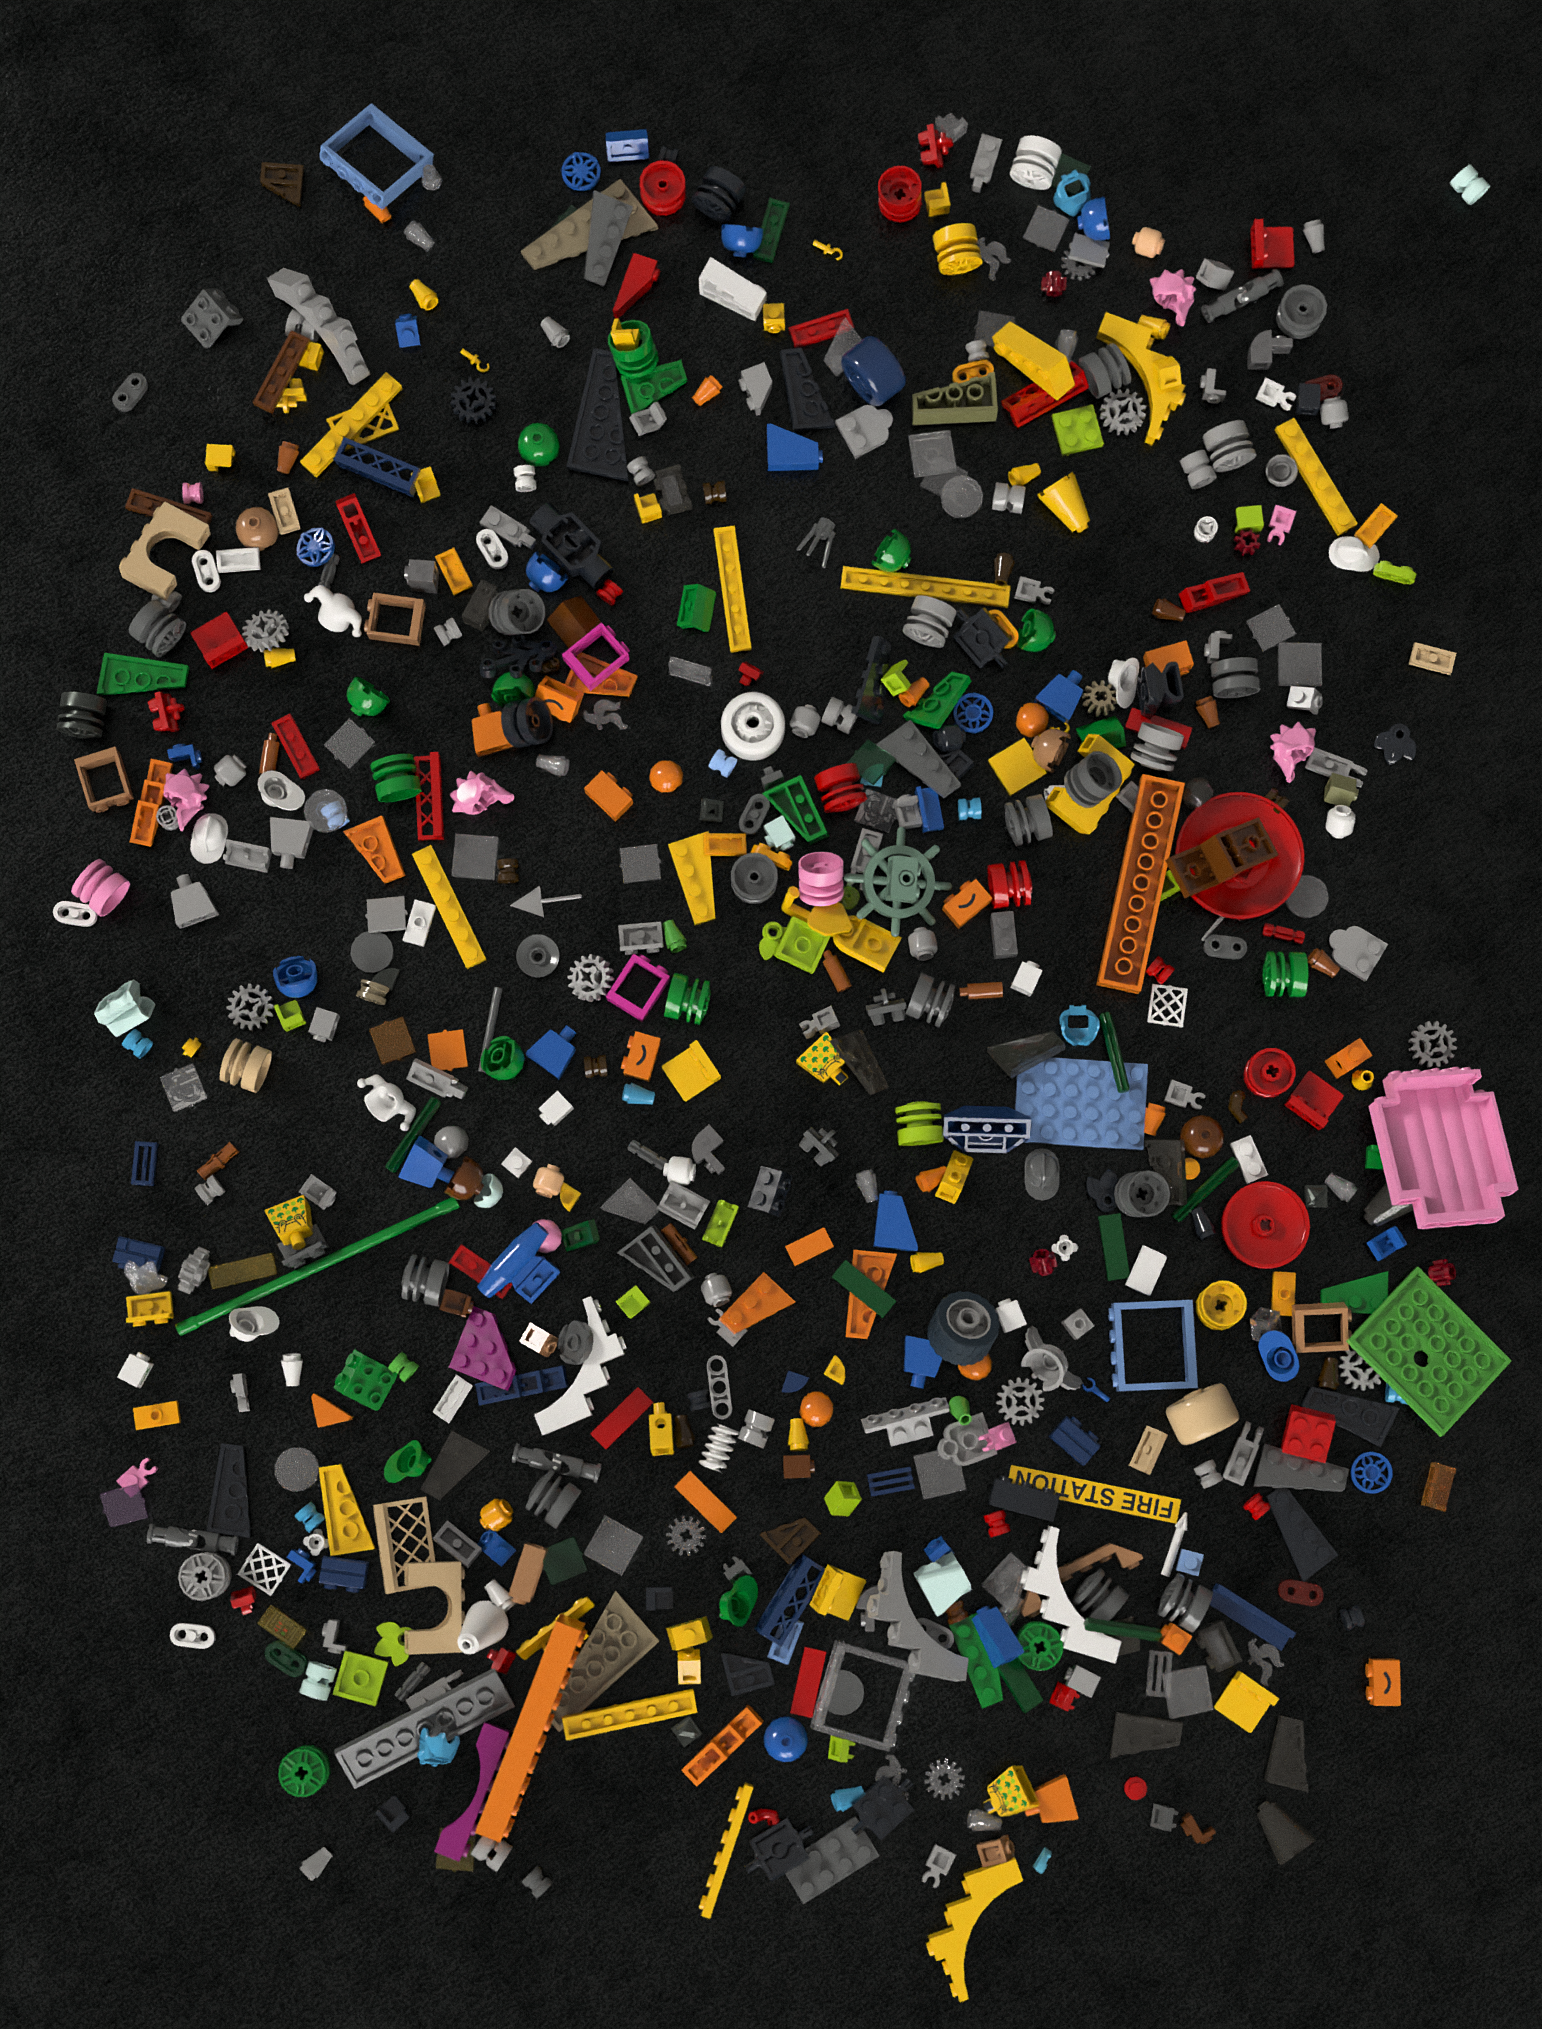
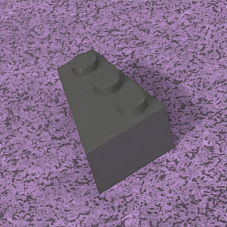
[617,1225,694,1292]

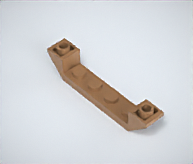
[1021,1543,1143,1618]

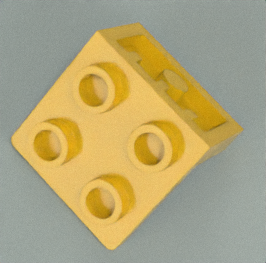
[662,1040,721,1102]
[810,1565,866,1620]
[1214,1671,1279,1733]

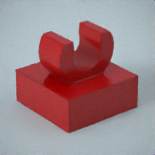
[738,662,764,686]
[230,1586,256,1615]
[487,1648,517,1674]
[1049,1682,1080,1711]

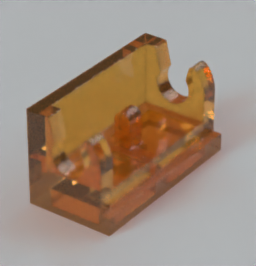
[1421,1463,1456,1512]

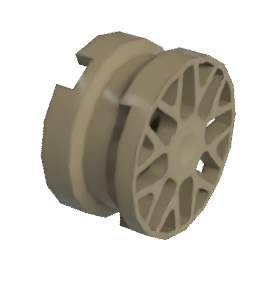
[356,979,390,1005]

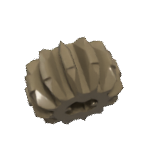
[1082,680,1118,717]

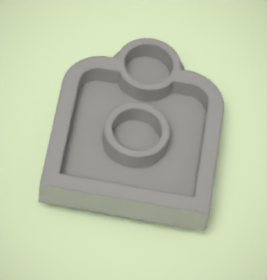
[835,405,893,459]
[1329,926,1388,981]
[937,1413,998,1466]

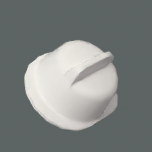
[1329,536,1379,571]
[1108,657,1139,708]
[258,771,305,810]
[191,814,228,864]
[229,1306,279,1342]

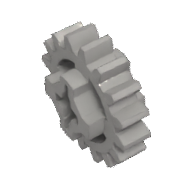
[1100,389,1146,435]
[242,610,289,652]
[568,954,614,1002]
[227,984,274,1031]
[1409,1021,1457,1068]
[178,1247,210,1294]
[1338,1347,1381,1390]
[996,1378,1044,1425]

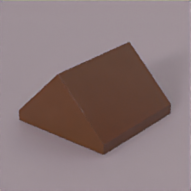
[547,595,602,649]

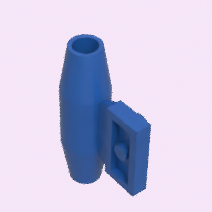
[477,1222,560,1304]

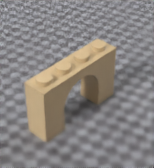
[119,501,211,601]
[405,1561,465,1655]

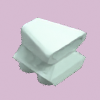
[94,979,155,1037]
[913,1552,972,1616]

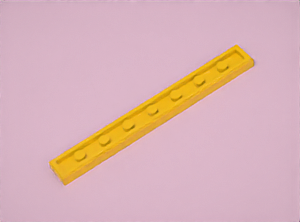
[841,566,1010,608]

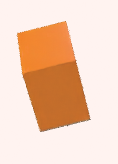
[311,1393,353,1427]

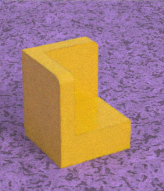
[925,182,950,217]
[611,318,641,351]
[298,342,324,371]
[1152,356,1182,389]
[205,444,235,471]
[411,466,440,503]
[634,494,662,524]

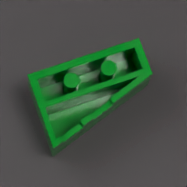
[762,775,830,845]

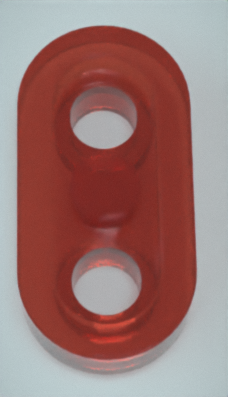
[1305,375,1342,401]
[1278,1579,1323,1606]

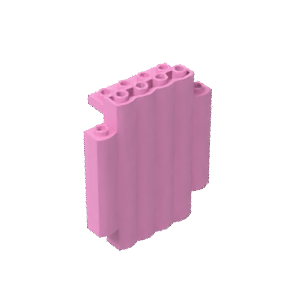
[1369,1067,1518,1229]

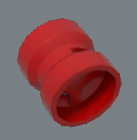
[1145,955,1175,985]
[984,1509,1011,1537]

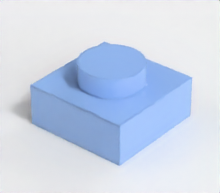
[1176,1549,1203,1576]

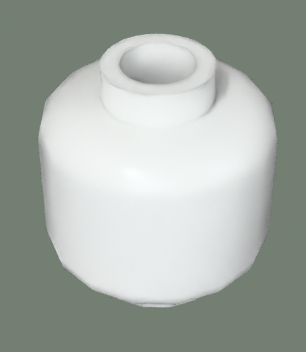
[1326,805,1355,838]
[663,1156,696,1185]

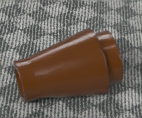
[1152,598,1186,622]

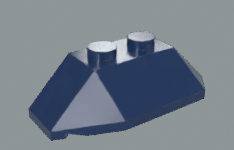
[943,1106,1031,1153]

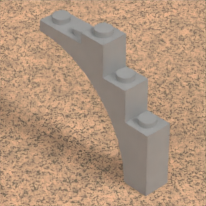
[267,268,370,385]
[867,1551,969,1682]

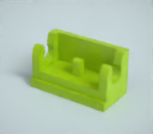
[702,1200,739,1248]

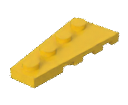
[668,831,715,925]
[319,1464,375,1556]

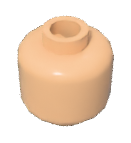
[1132,227,1165,258]
[533,1164,564,1198]

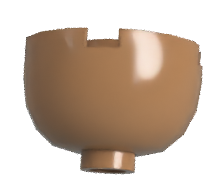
[236,507,279,551]
[1031,729,1071,773]

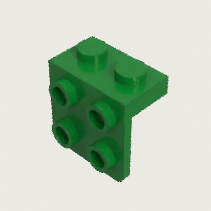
[333,1349,398,1410]

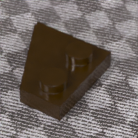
[260,162,304,206]
[760,1518,821,1566]

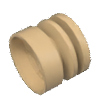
[220,1038,272,1093]

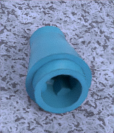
[622,1083,655,1105]
[831,1786,864,1812]

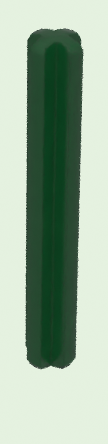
[1100,1012,1130,1093]
[385,1097,441,1173]
[1172,1157,1240,1222]
[1083,1617,1162,1641]

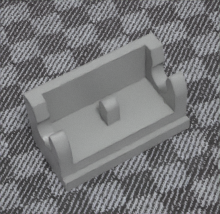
[223,839,272,873]
[657,1181,710,1230]

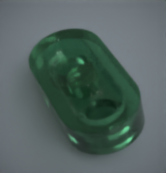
[265,1640,307,1677]

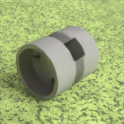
[285,309,320,343]
[1180,450,1217,489]
[992,482,1026,514]
[821,697,857,734]
[738,1410,775,1449]
[471,1836,513,1872]

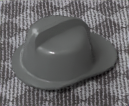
[1025,1148,1059,1200]

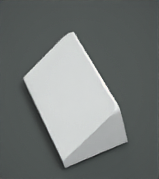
[1125,1245,1167,1296]

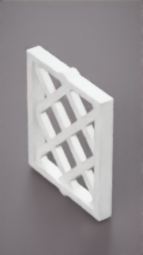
[1147,984,1188,1027]
[238,1543,291,1596]

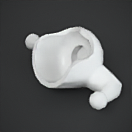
[304,585,362,637]
[357,1074,416,1131]

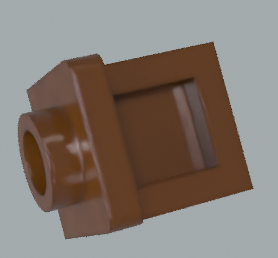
[439,1288,474,1317]
[1181,1812,1216,1844]

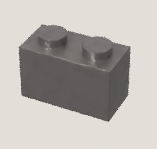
[404,559,439,593]
[990,911,1018,959]
[433,1521,482,1568]

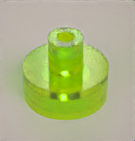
[839,886,860,909]

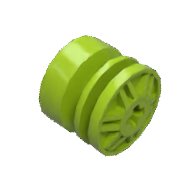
[895,1102,944,1146]

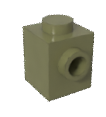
[1324,772,1359,807]

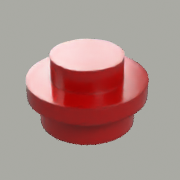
[1124,1777,1147,1800]

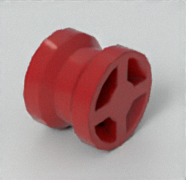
[596,579,623,606]
[1243,1493,1271,1520]

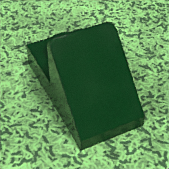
[561,1219,600,1252]

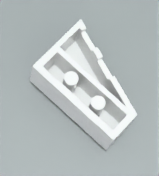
[699,257,766,321]

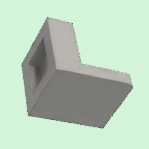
[1196,259,1234,290]

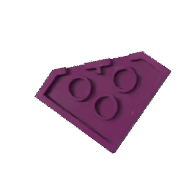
[449,1306,516,1391]

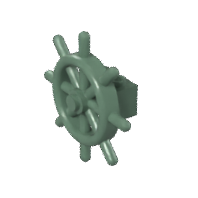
[844,827,952,937]

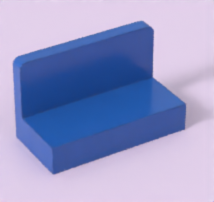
[606,130,649,162]
[915,786,944,833]

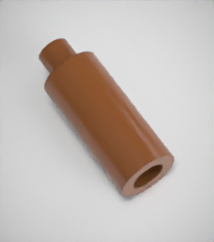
[259,733,280,775]
[823,949,852,993]
[959,982,1003,999]

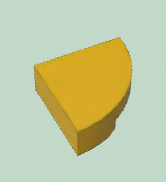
[560,1182,581,1212]
[824,1355,845,1385]

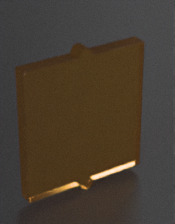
[369,1017,416,1065]

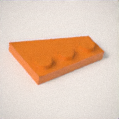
[565,652,638,697]
[343,816,406,883]
[719,1272,795,1335]

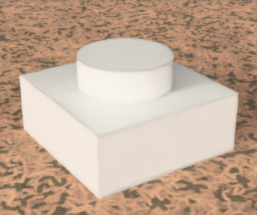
[502,1148,532,1178]

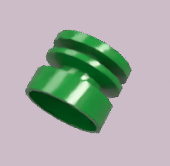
[608,320,659,378]
[370,754,422,802]
[1263,951,1308,997]
[664,973,711,1025]
[1015,1621,1063,1671]
[279,1745,331,1797]

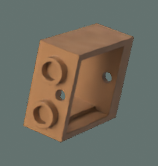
[364,593,426,646]
[74,747,134,813]
[1292,1302,1352,1353]
[508,1542,549,1605]

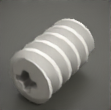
[699,1424,739,1473]

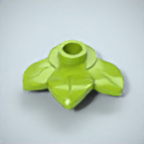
[759,922,787,960]
[374,1622,412,1666]

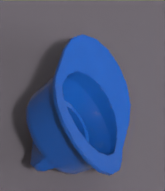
[1258,1330,1299,1382]

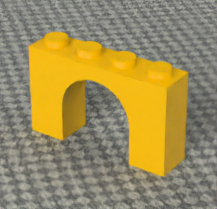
[1045,734,1135,835]

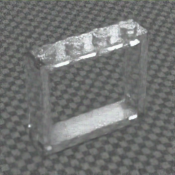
[810,1640,915,1752]

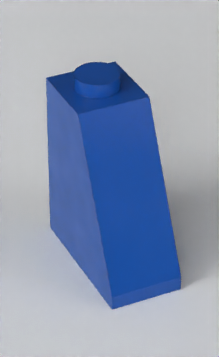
[767,424,823,471]
[873,1191,918,1252]
[972,1606,1025,1668]

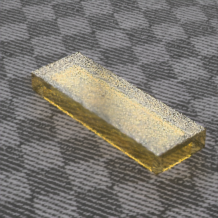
[208,1253,277,1289]

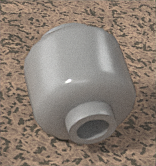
[1320,397,1349,429]
[790,705,821,738]
[214,755,246,786]
[908,927,938,961]
[701,1273,732,1307]

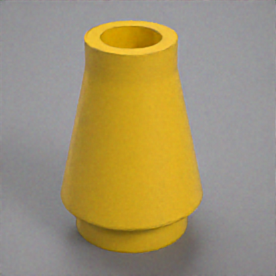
[410,279,438,310]
[1138,315,1170,340]
[1008,463,1041,486]
[264,648,295,668]
[1352,1069,1374,1090]
[910,1252,944,1273]
[788,1418,810,1452]

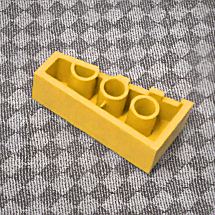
[992,322,1075,400]

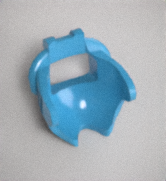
[1053,170,1091,216]
[1060,1005,1100,1046]
[417,1728,460,1767]

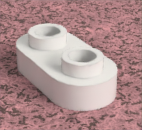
[476,529,508,569]
[192,550,221,592]
[53,901,98,927]
[170,1623,216,1649]

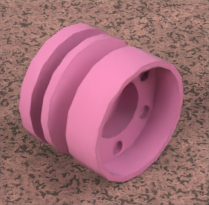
[798,852,844,906]
[71,859,130,917]

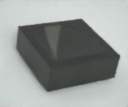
[700,798,724,823]
[1304,1185,1327,1208]
[671,1715,702,1747]

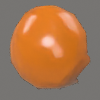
[1016,703,1049,737]
[649,761,683,793]
[957,1354,992,1381]
[800,1392,833,1427]

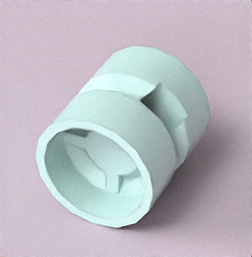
[1450,165,1490,205]
[300,1661,337,1700]

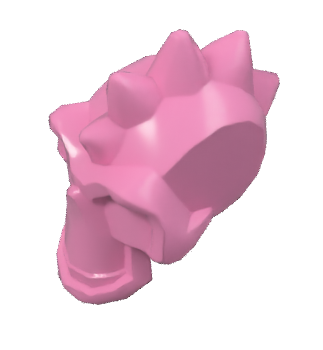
[1150,269,1196,327]
[1270,722,1316,783]
[163,769,209,831]
[450,771,514,815]

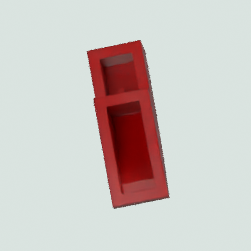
[1179,572,1250,613]
[591,1387,654,1449]

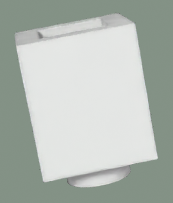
[1010,961,1042,996]
[539,1091,574,1126]
[995,1298,1026,1333]
[117,1352,154,1388]

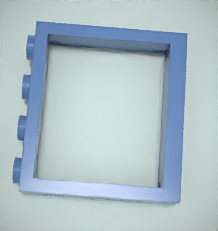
[320,103,434,210]
[1108,1300,1198,1391]

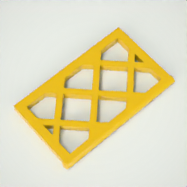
[326,403,399,452]

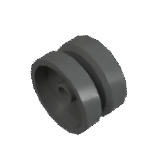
[1276,284,1327,339]
[1211,657,1261,698]
[731,853,778,904]

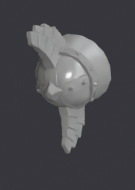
[1021,1326,1083,1391]

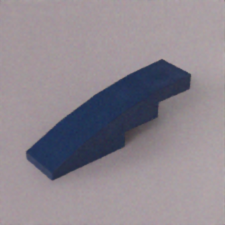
[475,1365,569,1405]

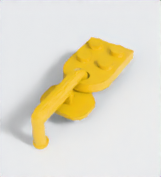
[781,886,902,973]

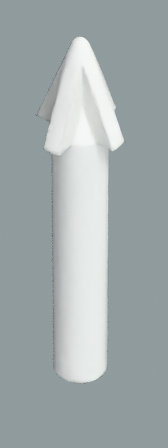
[1161,1512,1187,1577]

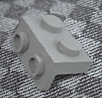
[618,922,664,955]

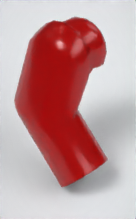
[748,1809,780,1826]

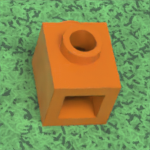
[1159,1622,1192,1655]

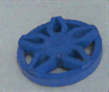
[562,152,601,191]
[297,528,335,567]
[953,693,993,733]
[1350,1452,1392,1493]

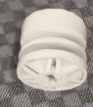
[1010,136,1062,190]

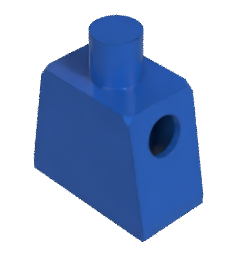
[1034,670,1083,724]
[525,1025,576,1080]
[398,1136,455,1188]
[904,1335,942,1389]

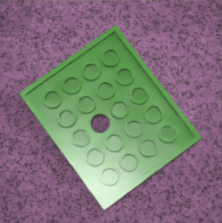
[1346,1267,1511,1437]

